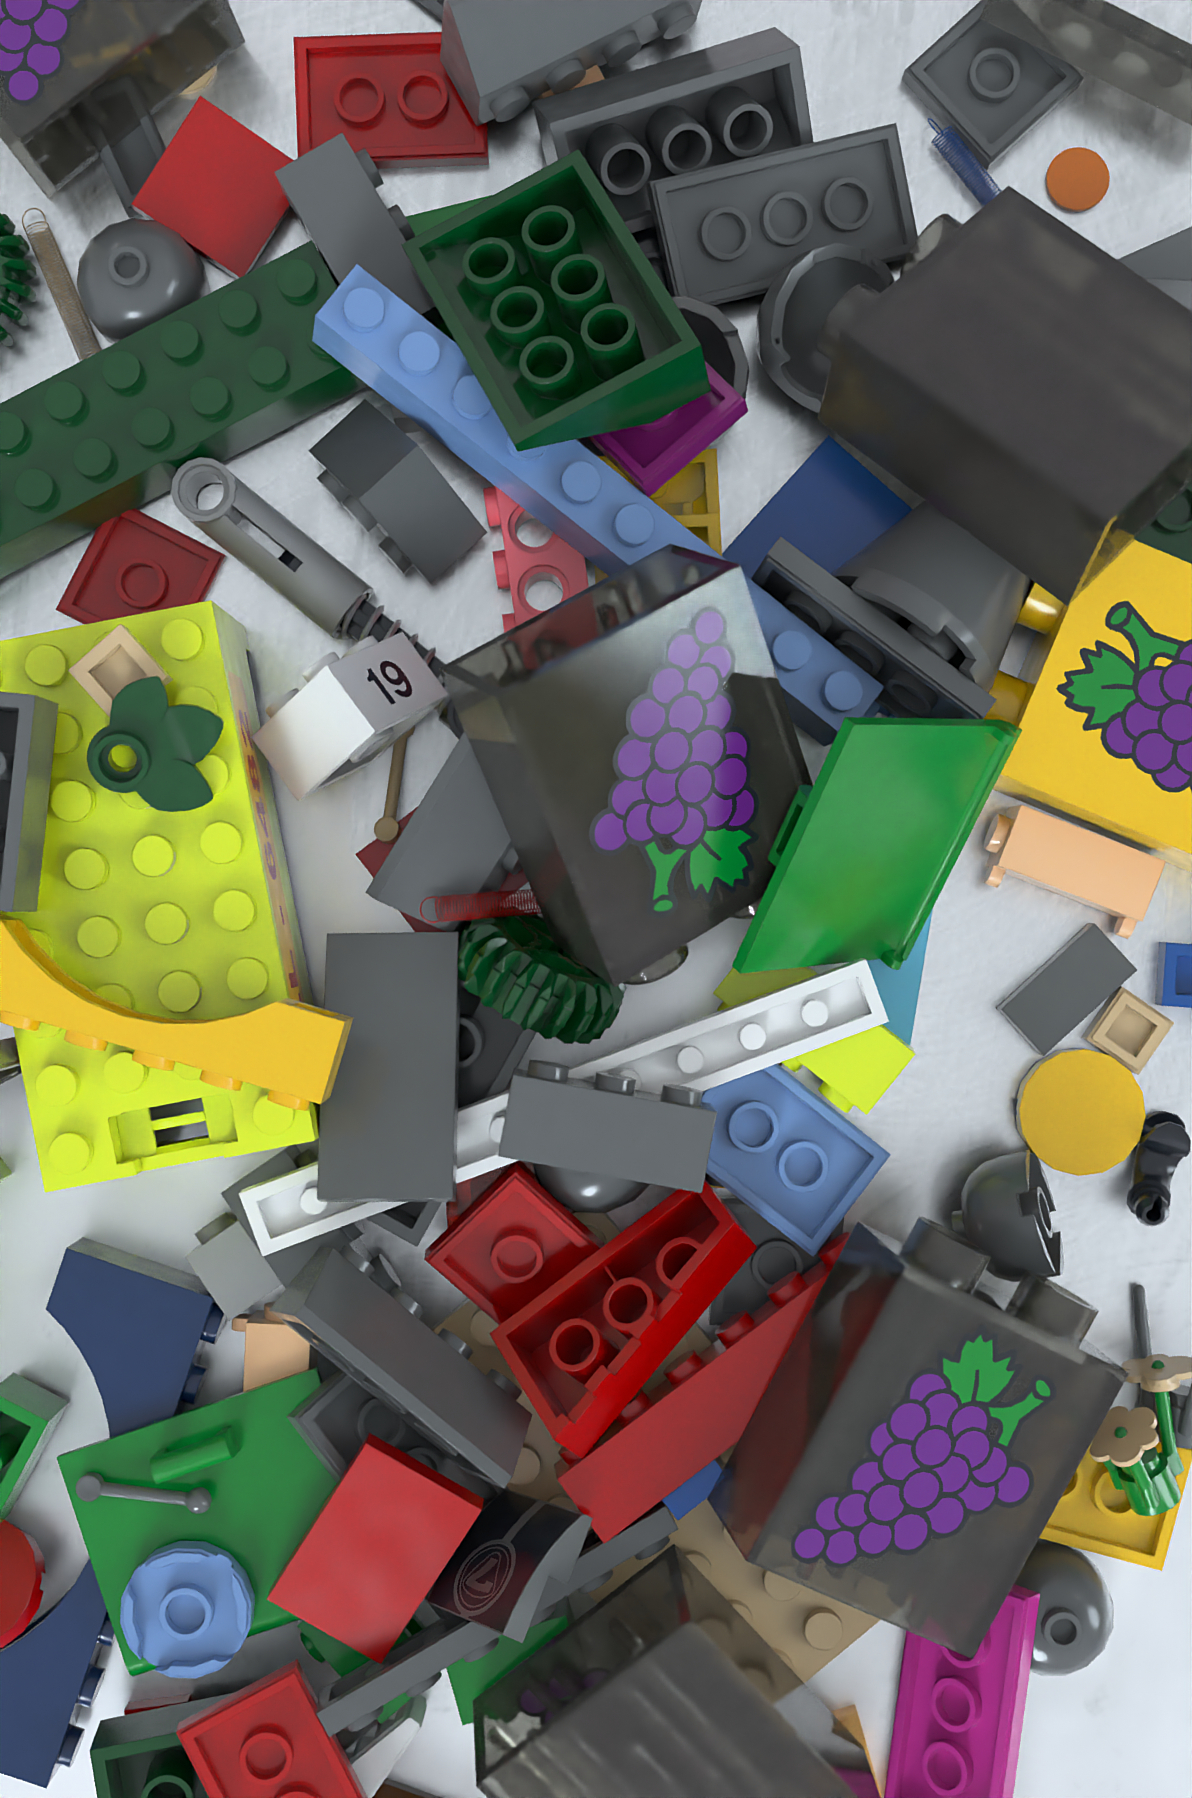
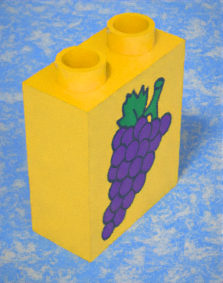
[983,527,1192,873]

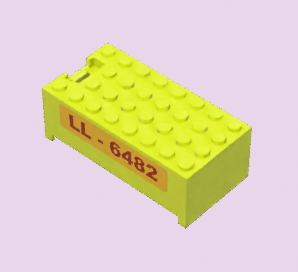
[0,600,320,1192]

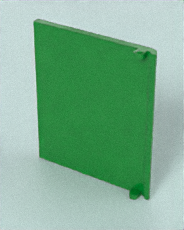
[732,717,1022,974]
[57,1366,337,1677]

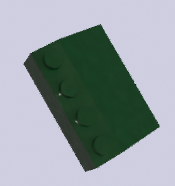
[401,149,711,452]

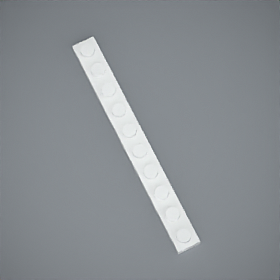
[239,958,889,1256]

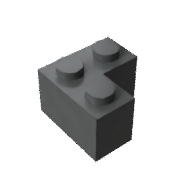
[308,399,488,584]

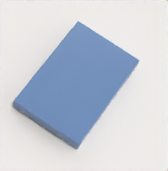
[701,1064,891,1257]

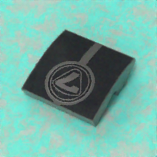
[426,1489,593,1643]

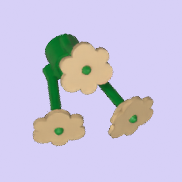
[1047,1354,1192,1516]

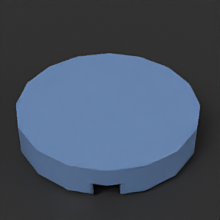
[120,1540,255,1679]

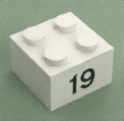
[251,632,449,801]

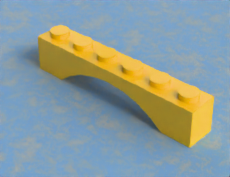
[0,914,353,1111]

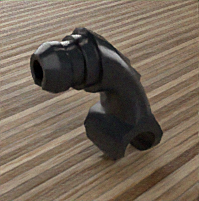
[1127,1111,1191,1226]

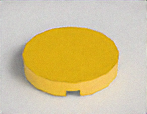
[1016,1048,1146,1176]

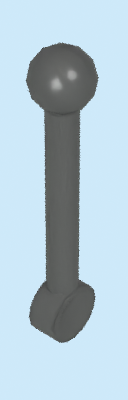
[75,1472,212,1514]

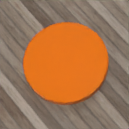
[1045,147,1110,212]

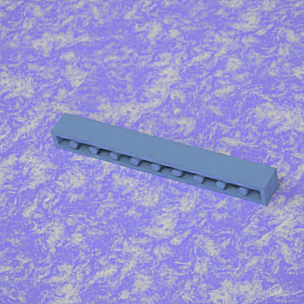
[312,264,884,747]

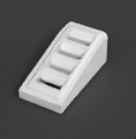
[344,1694,427,1798]

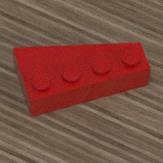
[489,1180,757,1459]

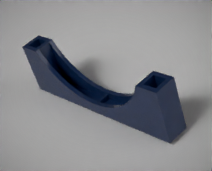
[0,1237,226,1789]

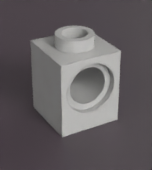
[185,1212,282,1321]

